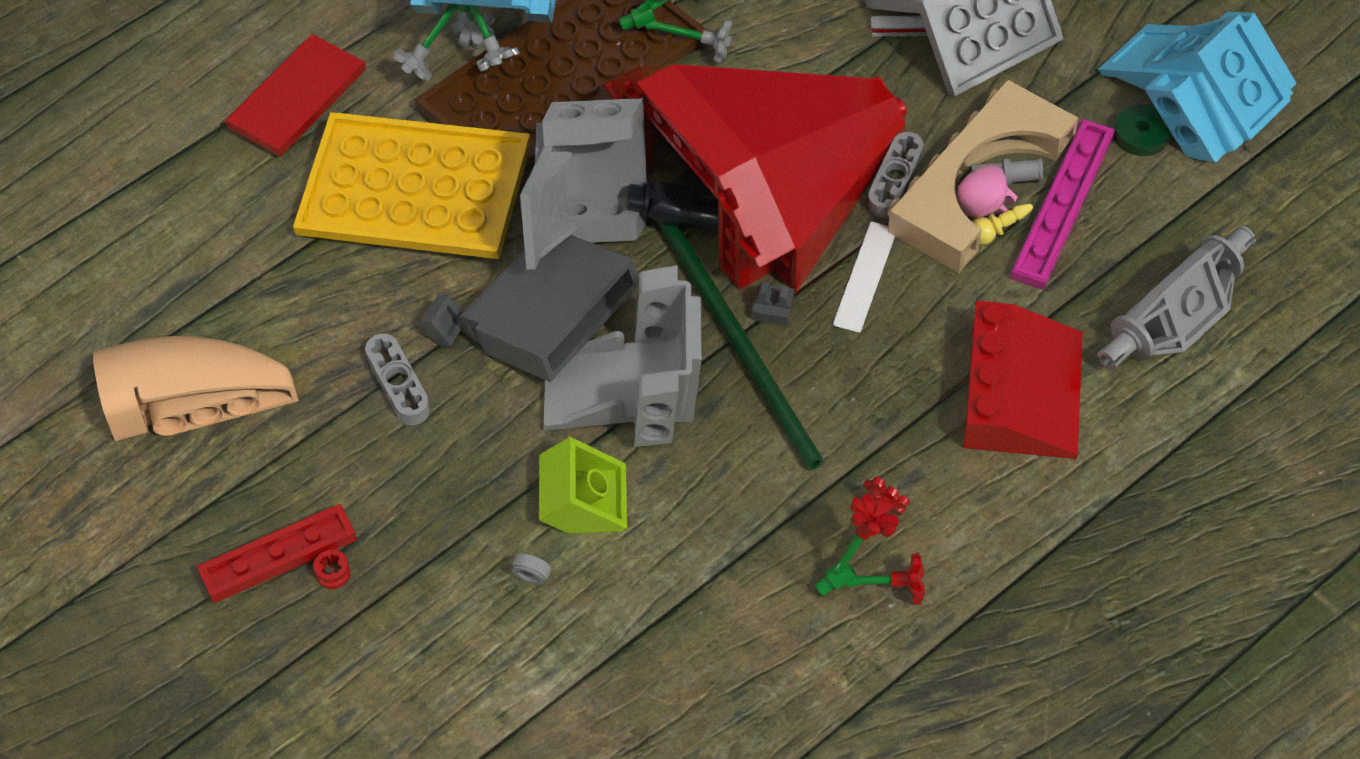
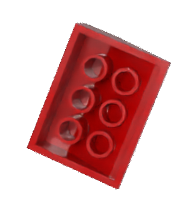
[963,301,1083,459]

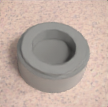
[510,553,552,585]

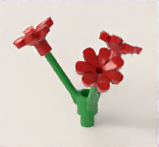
[814,477,925,605]

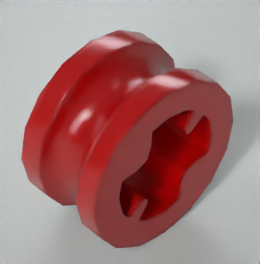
[313,549,350,589]

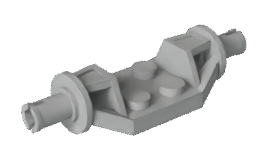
[1097,226,1256,371]

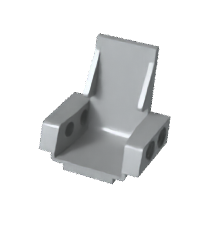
[520,98,648,270]
[543,265,702,447]

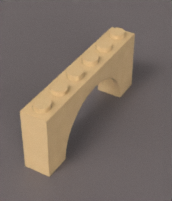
[887,80,1078,273]

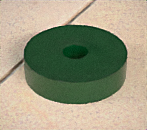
[1114,105,1170,156]

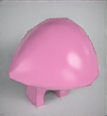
[956,165,1017,219]

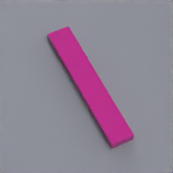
[1010,119,1115,290]

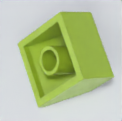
[539,437,627,533]

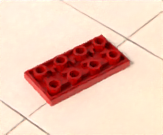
[226,34,366,157]

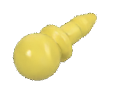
[972,204,1033,245]

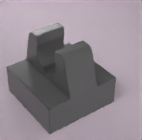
[752,282,794,326]
[417,295,462,347]

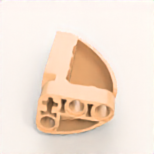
[93,336,299,442]

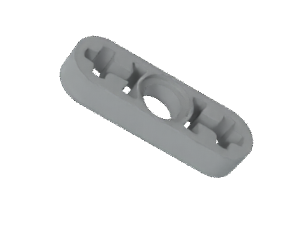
[868,132,924,218]
[365,334,430,425]

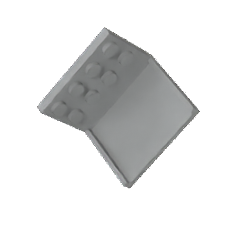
[865,0,1064,96]

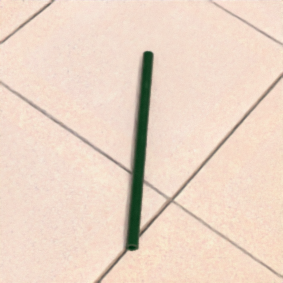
[655,220,824,470]

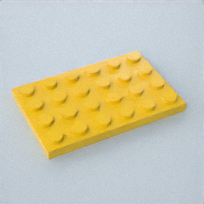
[293,112,532,259]

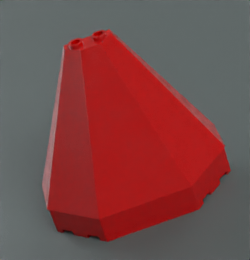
[602,64,907,294]

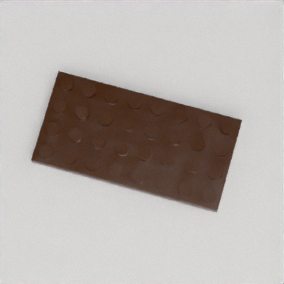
[415,0,708,172]

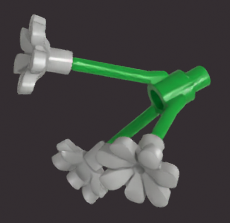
[619,0,733,64]
[393,4,520,81]

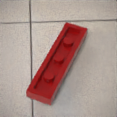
[197,504,357,604]

